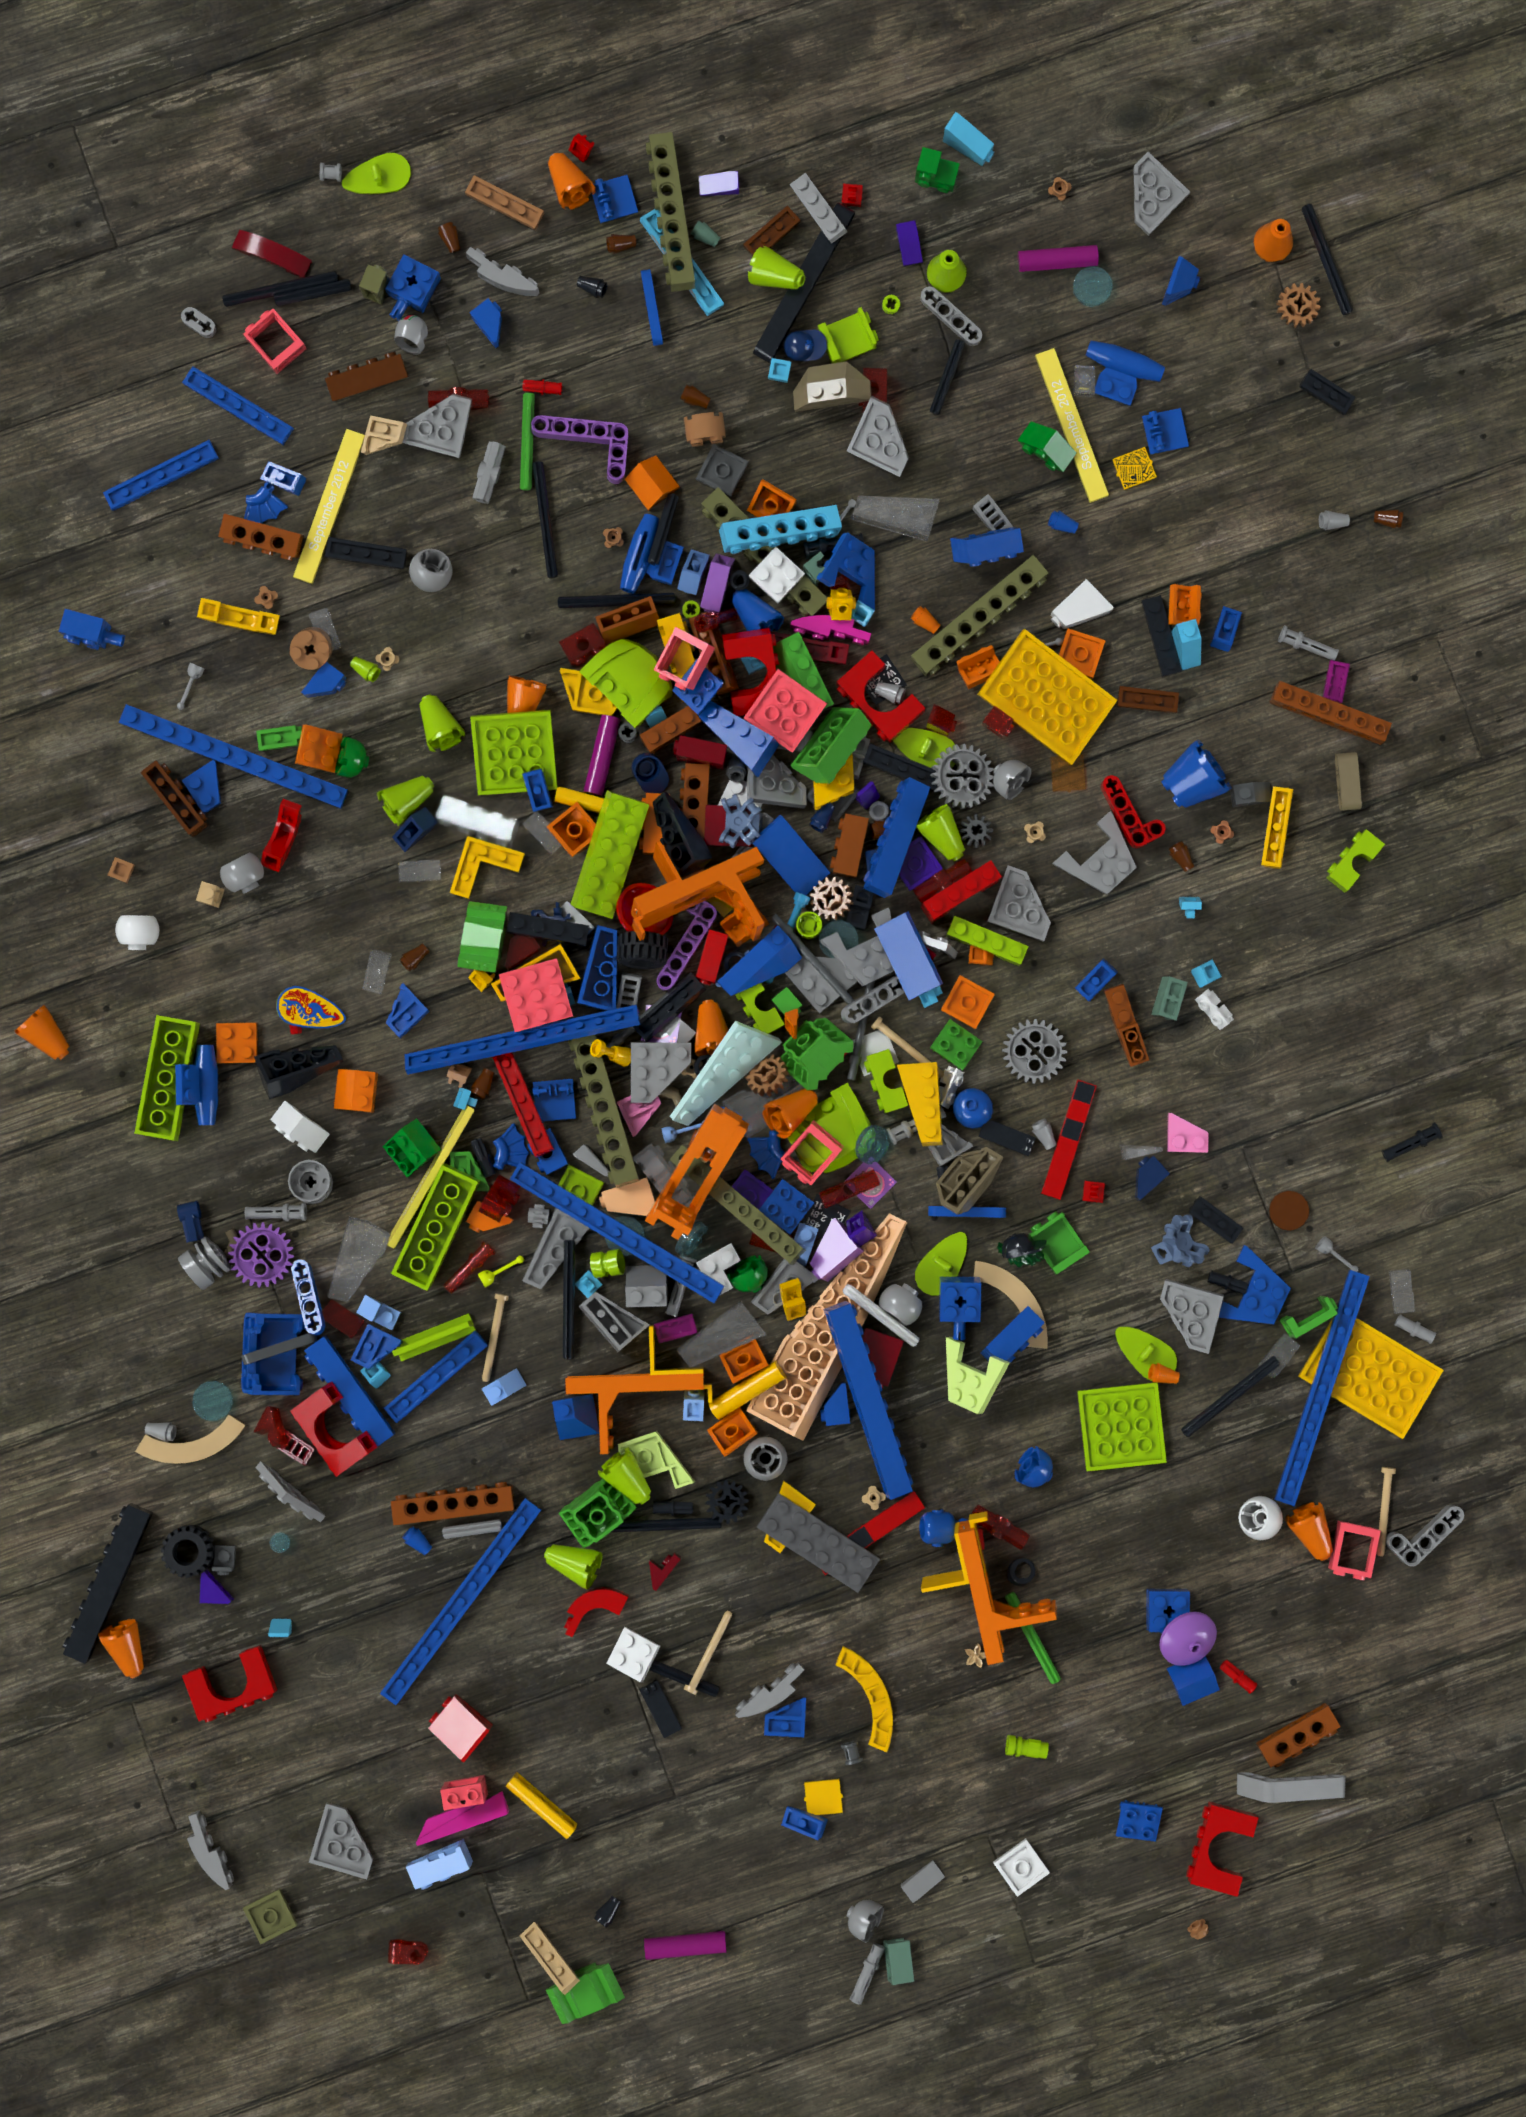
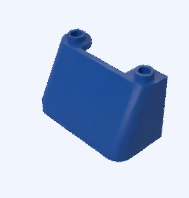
[241,1312,305,1395]

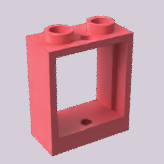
[243,309,307,374]
[654,627,715,691]
[781,1120,844,1185]
[1328,1521,1381,1580]
[440,1775,488,1811]

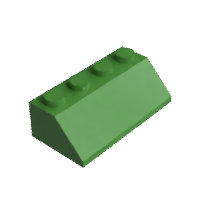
[773,632,834,709]
[791,707,872,784]

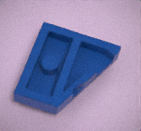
[351,1324,403,1369]

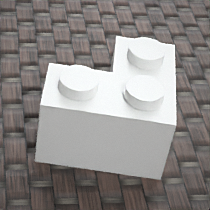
[270,1101,330,1153]
[696,1243,741,1295]

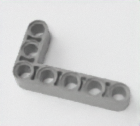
[1237,1772,1346,1803]

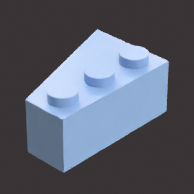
[406,1839,473,1890]

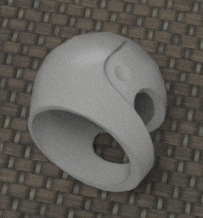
[394,315,428,355]

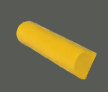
[1261,786,1293,869]
[554,787,604,814]
[709,1361,787,1420]
[505,1772,577,1839]

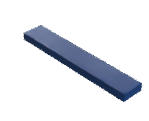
[182,366,294,446]
[103,440,219,511]
[384,1330,488,1423]

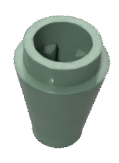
[690,221,721,248]

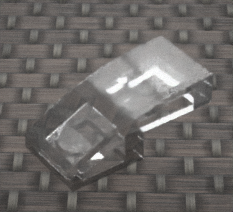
[398,860,441,882]
[1389,1269,1415,1314]

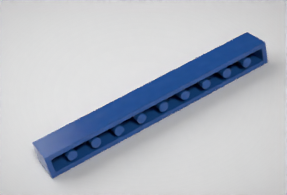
[823,1301,913,1500]

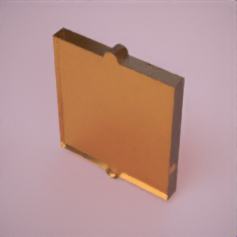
[1050,755,1086,793]

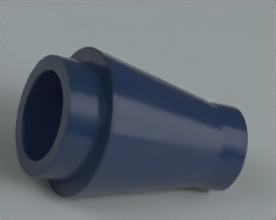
[809,803,835,833]

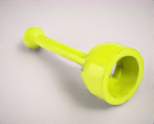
[478,1256,524,1288]

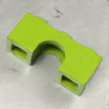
[1326,829,1385,893]
[735,983,785,1034]
[864,1049,908,1114]

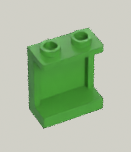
[1029,1211,1090,1275]
[1280,1296,1338,1338]

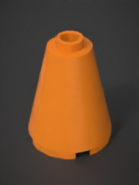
[548,153,596,209]
[1254,219,1293,262]
[507,676,546,713]
[694,1000,729,1056]
[14,1005,70,1060]
[762,1089,818,1139]
[1285,1502,1333,1561]
[98,1619,144,1678]

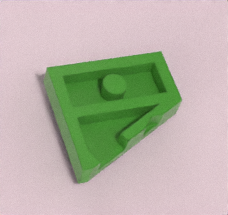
[450,1151,490,1191]

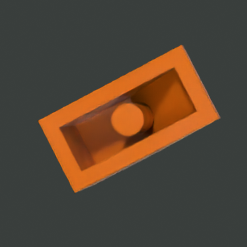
[466,1201,514,1233]

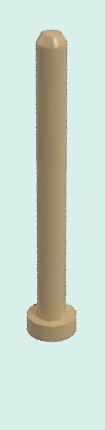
[871,1016,944,1078]
[482,1293,509,1382]
[1377,1467,1396,1556]
[684,1611,732,1695]

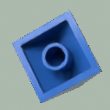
[1167,1656,1219,1706]

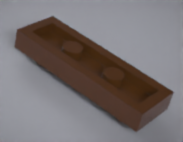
[743,205,801,257]
[1117,686,1179,714]

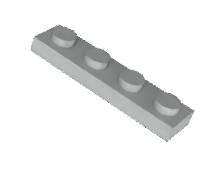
[790,173,847,244]

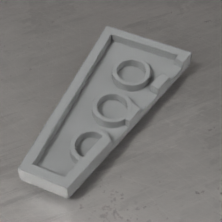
[522,1208,589,1289]

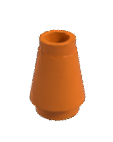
[911,606,941,634]
[1148,1363,1180,1384]

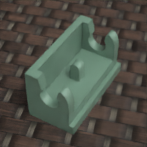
[803,551,825,587]
[1151,976,1188,1021]
[883,1938,914,1985]

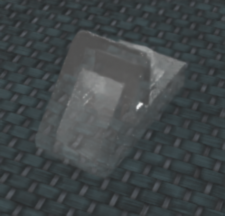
[1073,365,1095,398]

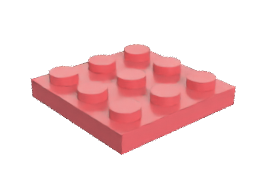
[744,669,827,753]
[499,958,573,1032]

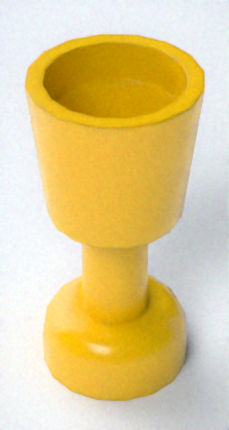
[590,1039,631,1067]

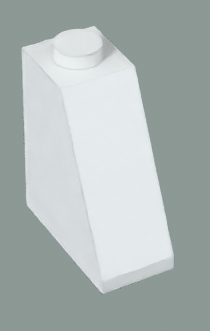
[1050,579,1114,629]

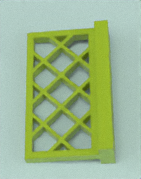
[392,1313,476,1361]

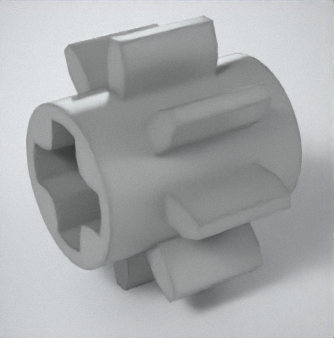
[528,1204,549,1228]

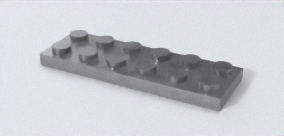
[757,1493,880,1593]

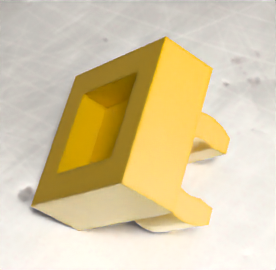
[468,970,496,992]

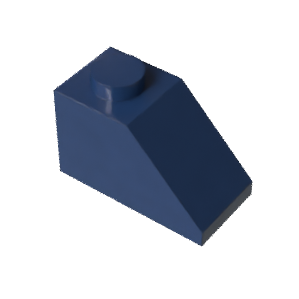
[392,807,438,852]
[1135,1156,1170,1200]

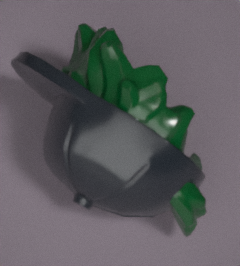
[997,1233,1047,1267]

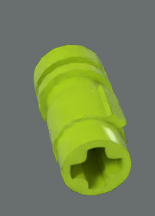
[1005,1735,1049,1759]

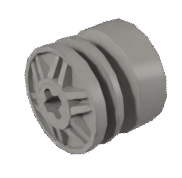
[288,1160,333,1204]
[178,1237,231,1290]

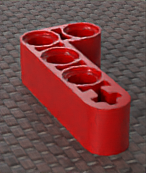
[1101,775,1166,848]

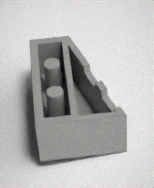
[579,1292,650,1352]

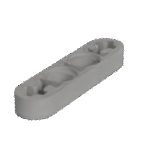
[920,286,982,346]
[841,976,905,1023]

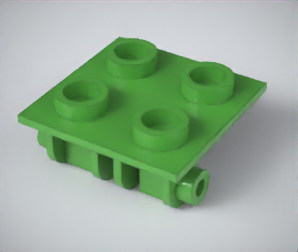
[930,1019,983,1071]

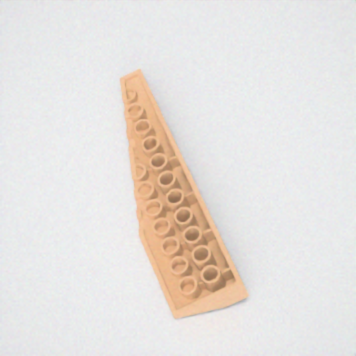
[746,1213,907,1441]

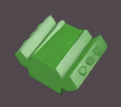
[457,901,507,973]
[781,1018,854,1090]
[559,1478,637,1548]
[546,1963,625,2024]

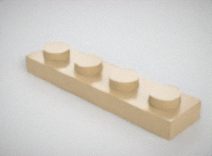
[520,1922,580,1995]

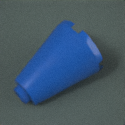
[732,589,784,632]

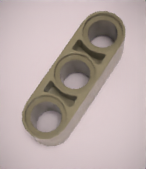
[1335,752,1362,811]

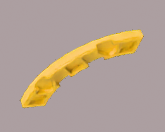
[835,1646,893,1752]

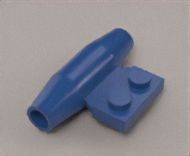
[1085,340,1165,406]
[620,514,684,594]
[175,1045,218,1125]

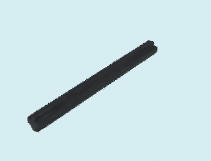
[1302,203,1353,315]
[222,271,339,307]
[533,461,558,578]
[558,593,676,608]
[563,1240,575,1359]
[1181,1356,1280,1437]
[610,1517,722,1533]

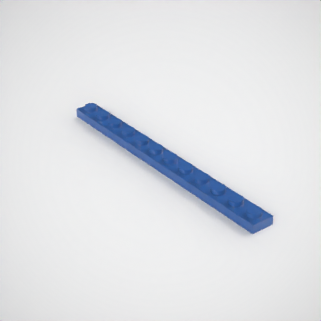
[119,704,348,809]
[405,1005,640,1075]
[510,1162,725,1303]
[1274,1270,1370,1506]
[380,1498,542,1705]

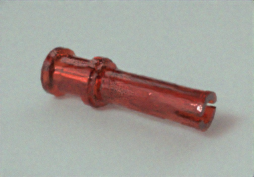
[694,608,738,632]
[443,1240,496,1294]

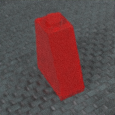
[696,929,729,986]

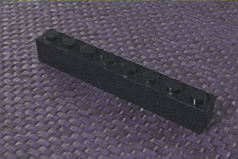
[63,1503,153,1664]

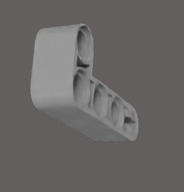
[1386,1504,1464,1566]

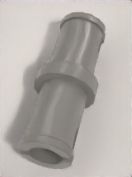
[1394,1314,1436,1344]

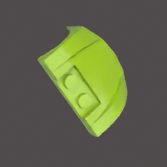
[579,639,673,728]
[787,1083,875,1173]

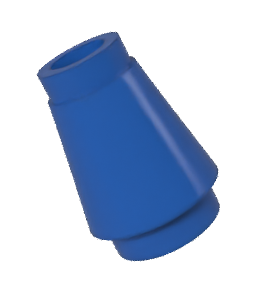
[1048,511,1079,534]
[402,1526,432,1555]

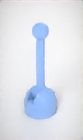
[661,1120,704,1143]

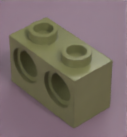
[359,265,390,305]

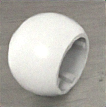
[115,915,160,950]
[1238,1496,1283,1540]

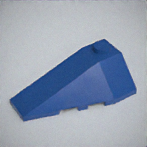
[717,926,802,997]

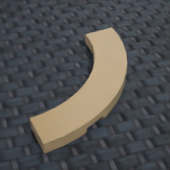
[973,1261,1048,1349]
[135,1414,246,1464]

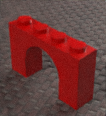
[722,628,779,716]
[836,650,926,743]
[921,860,1002,924]
[290,1381,378,1477]
[182,1645,277,1723]
[1186,1801,1258,1897]

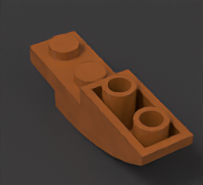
[1104,984,1149,1067]

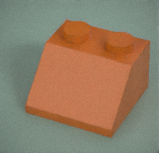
[334,1069,378,1113]

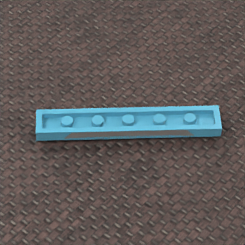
[640,209,724,316]

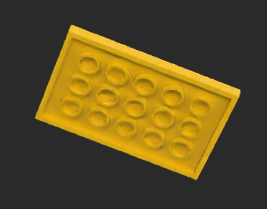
[977,629,1117,765]
[1298,1317,1444,1439]

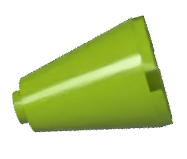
[748,246,805,289]
[927,250,966,293]
[419,694,465,752]
[377,776,434,826]
[916,804,965,861]
[598,1447,651,1505]
[544,1544,602,1589]

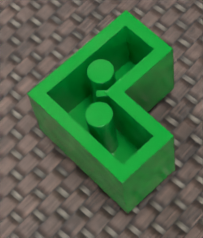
[915,147,960,193]
[1017,421,1076,472]

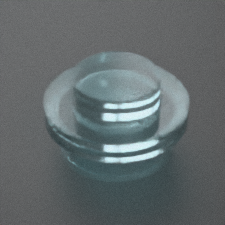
[270,1532,290,1553]

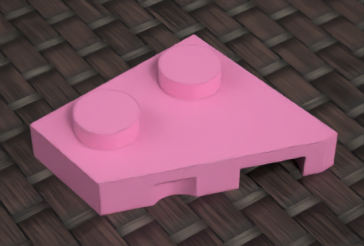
[617,1096,662,1137]
[1167,1113,1208,1153]

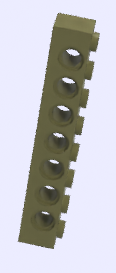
[645,132,695,292]
[701,487,827,617]
[910,555,1048,677]
[568,1034,640,1188]
[669,1145,806,1266]

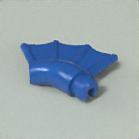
[244,482,288,524]
[493,1123,529,1170]
[747,1130,785,1179]

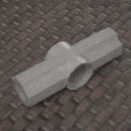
[472,441,506,504]

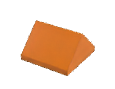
[625,456,680,511]
[747,479,797,531]
[546,802,596,857]
[719,1337,769,1384]
[707,1407,758,1457]

